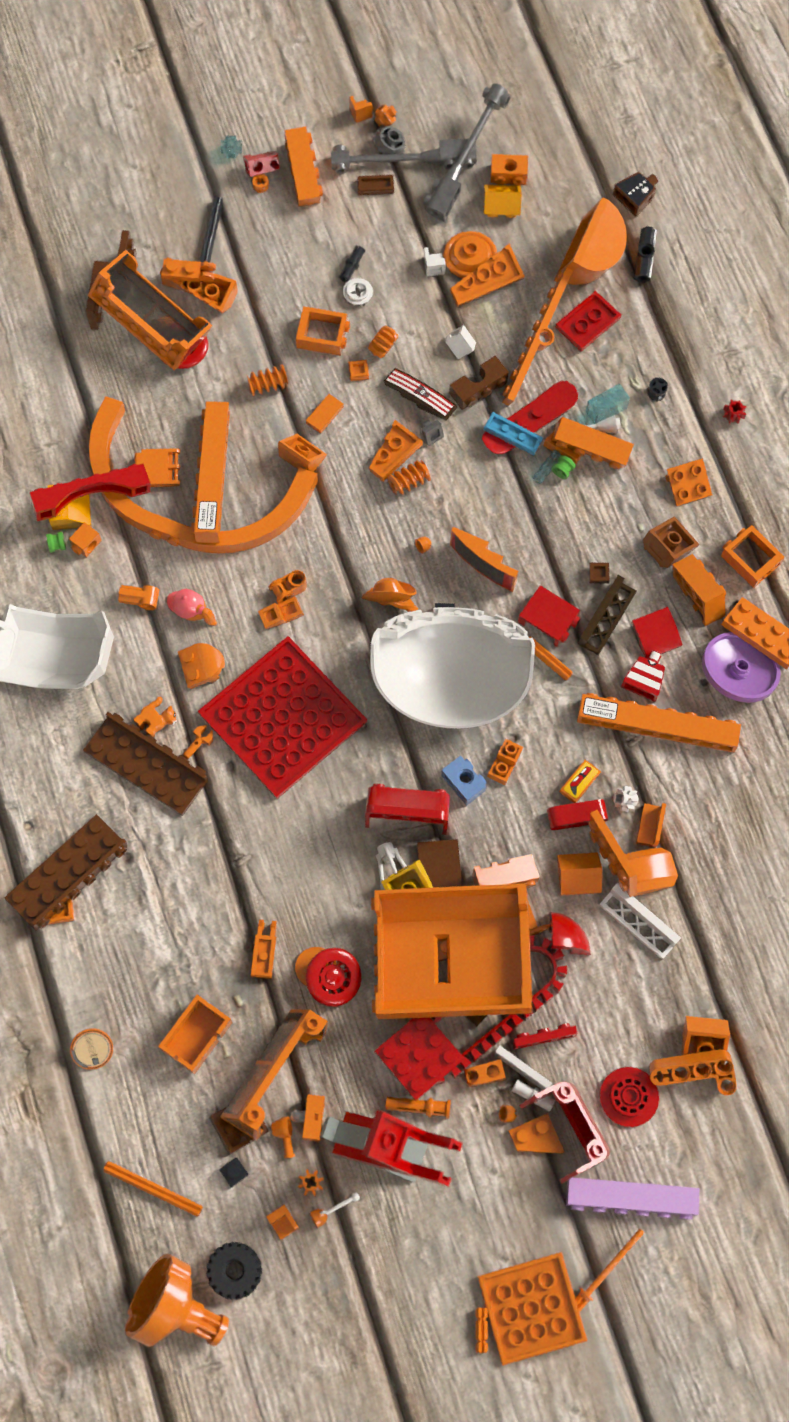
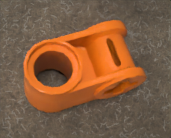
[268,570,307,604]

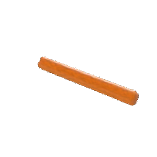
[103,1161,203,1216]

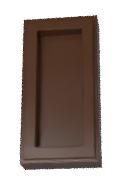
[357,175,394,195]

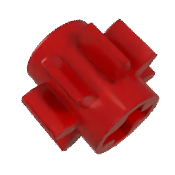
[723,399,747,424]

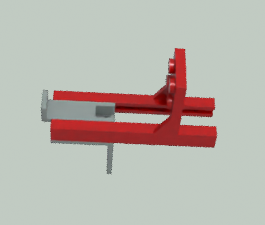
[320,1110,463,1187]

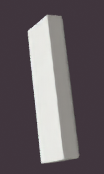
[495,1046,552,1090]

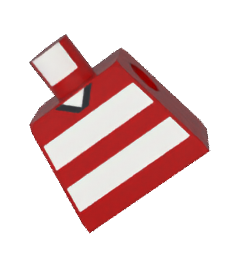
[621,651,665,702]

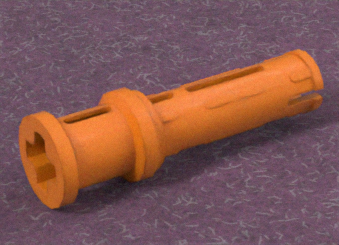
[386,1096,451,1119]

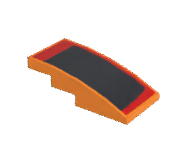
[450,527,518,592]

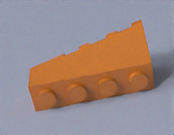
[160,257,238,313]
[552,417,634,469]

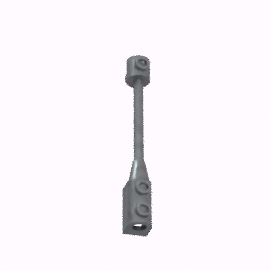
[423,84,510,221]
[331,139,477,174]

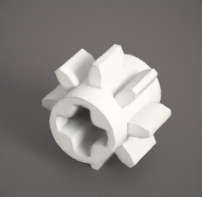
[613,786,638,812]

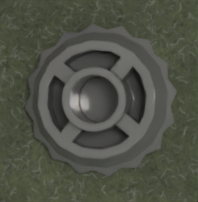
[373,126,406,154]

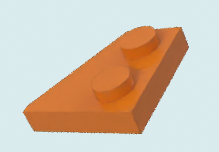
[508,1113,564,1154]

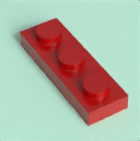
[513,1023,578,1050]

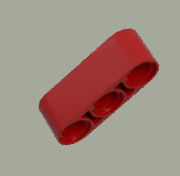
[547,799,608,830]

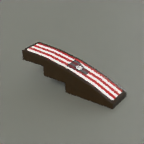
[384,368,458,421]

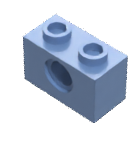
[441,756,486,806]

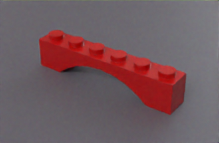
[29,463,151,522]

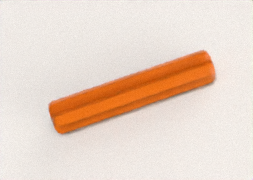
[529,636,573,681]

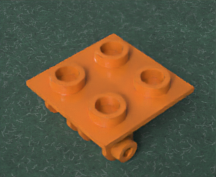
[665,458,712,506]

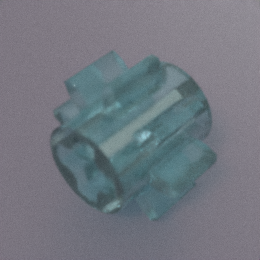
[220,135,242,158]

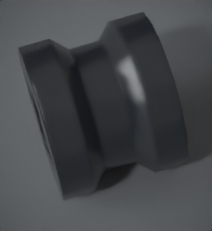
[647,377,668,401]

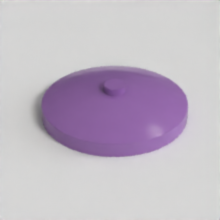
[702,632,781,703]

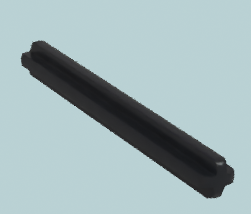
[199,196,223,263]

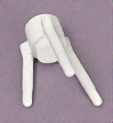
[376,842,406,890]

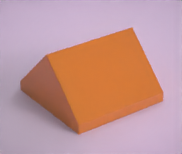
[278,434,327,472]
[557,852,602,895]

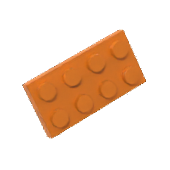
[721,597,789,670]
[589,810,637,897]

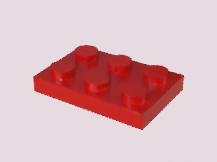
[555,291,622,352]

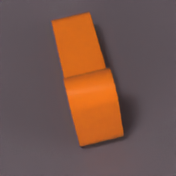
[649,1049,737,1096]

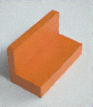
[636,803,666,848]

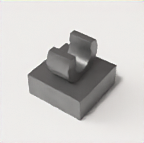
[421,420,444,446]

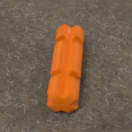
[475,1308,488,1353]

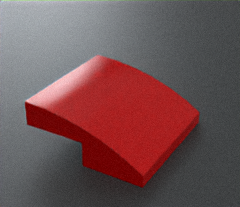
[631,607,683,658]

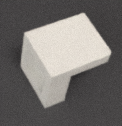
[424,247,446,276]
[446,325,476,359]

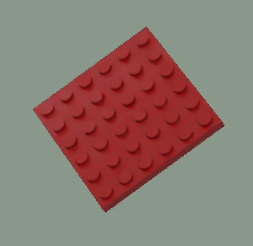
[198,636,368,799]

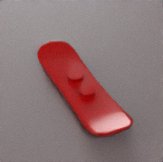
[482,381,579,455]

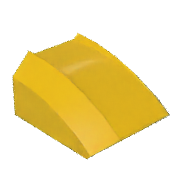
[381,860,433,890]

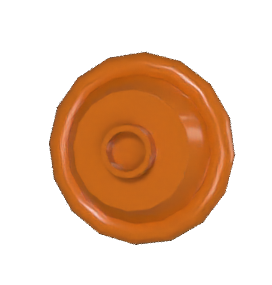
[443,231,497,279]

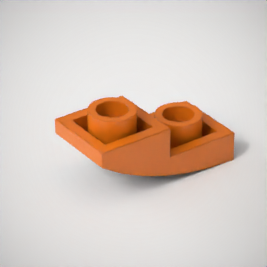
[487,739,523,785]

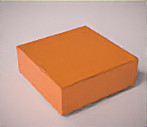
[348,359,369,381]

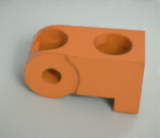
[464,1059,507,1087]

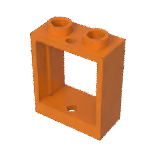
[296,306,350,356]
[721,525,785,588]

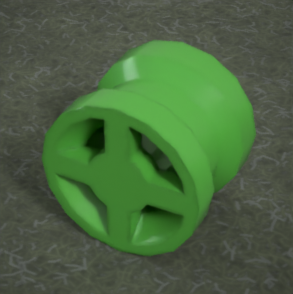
[551,455,576,479]
[46,531,66,553]

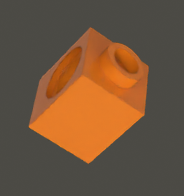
[69,522,102,558]

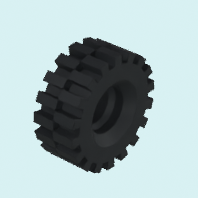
[206,1242,262,1300]

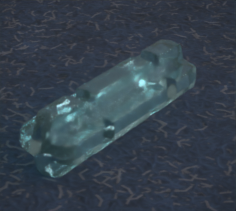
[533,450,561,484]

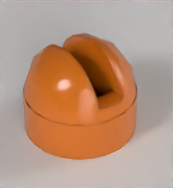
[415,536,431,554]
[499,1105,517,1123]

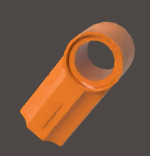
[118,585,160,610]

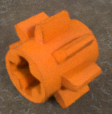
[374,104,397,127]
[298,1169,324,1197]

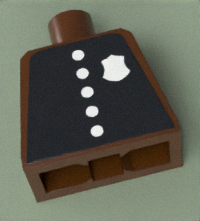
[613,172,658,217]

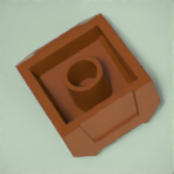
[643,516,700,568]

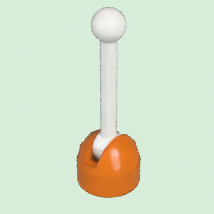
[309,1193,360,1228]

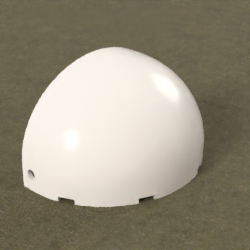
[371,607,535,728]

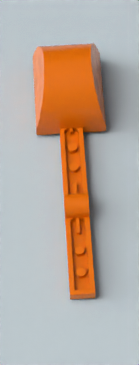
[502,198,627,406]

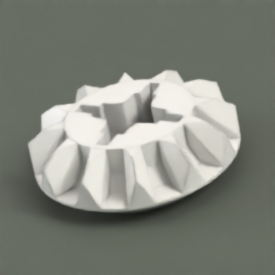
[343,278,373,306]

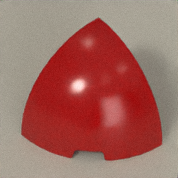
[549,912,591,955]

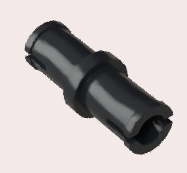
[339,245,365,282]

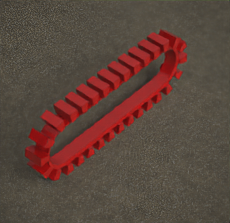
[431,936,567,1084]

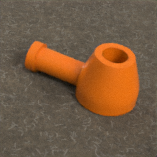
[271,1116,295,1159]

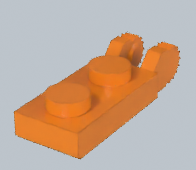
[162,259,216,282]
[251,920,277,979]

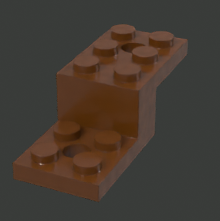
[86,230,136,330]

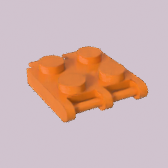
[135,448,180,487]

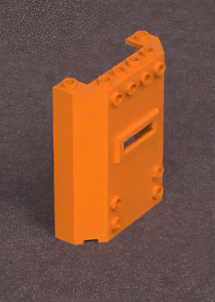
[371,883,532,1019]

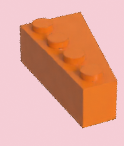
[285,126,323,206]

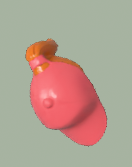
[167,588,217,626]

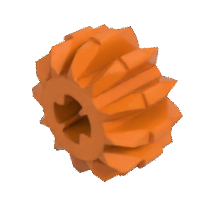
[368,325,398,358]

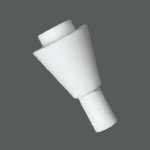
[585,415,621,433]

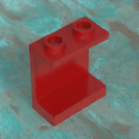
[518,585,580,647]

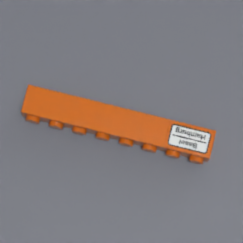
[191,401,230,543]
[577,693,741,753]

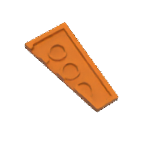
[450,244,525,307]

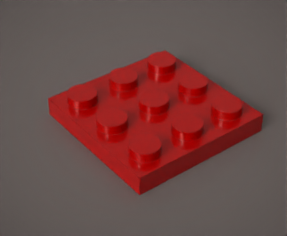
[374,1017,465,1101]

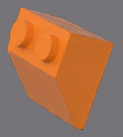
[681,1016,730,1068]

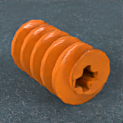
[246,364,288,396]
[387,460,431,495]

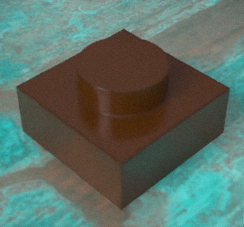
[589,562,610,584]

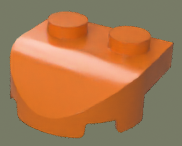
[178,643,225,689]

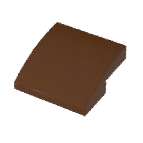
[209,1101,269,1155]

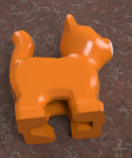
[133,696,177,737]

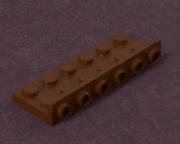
[83,712,208,816]
[4,814,128,931]

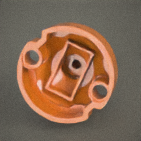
[125,1254,229,1347]

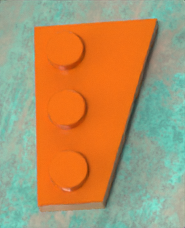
[369,420,423,482]

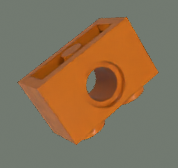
[490,154,528,185]

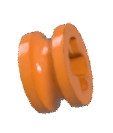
[252,174,269,193]

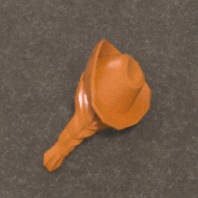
[361,578,418,612]

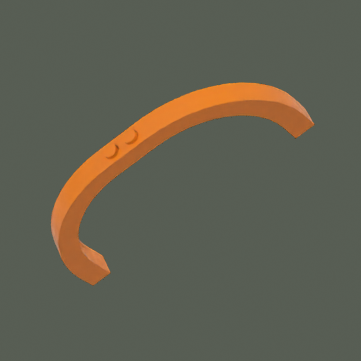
[89,396,318,554]

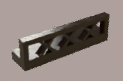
[578,575,637,656]

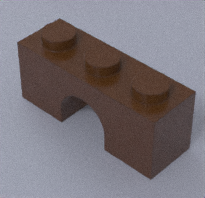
[449,355,509,410]

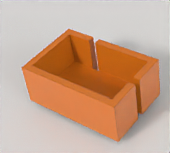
[158,995,233,1075]

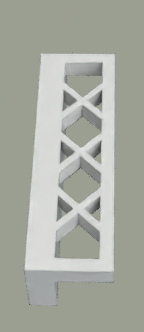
[599,883,681,960]

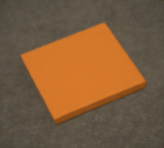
[477,1252,588,1366]

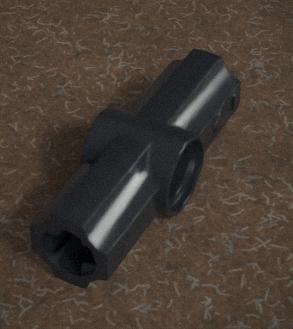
[634,226,657,283]

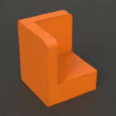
[349,96,373,123]
[266,1204,299,1239]

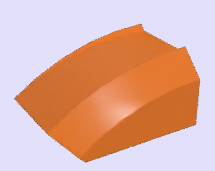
[625,848,678,897]

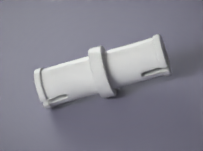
[511,1079,555,1112]

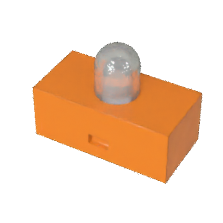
[290,1094,325,1142]

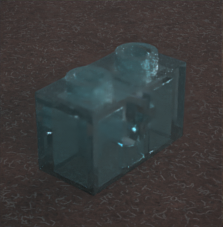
[586,383,630,424]

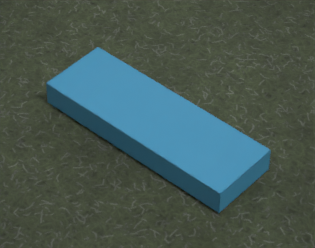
[483,412,543,456]

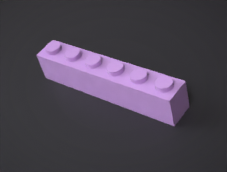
[566,1178,700,1220]

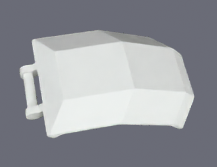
[0,604,114,689]

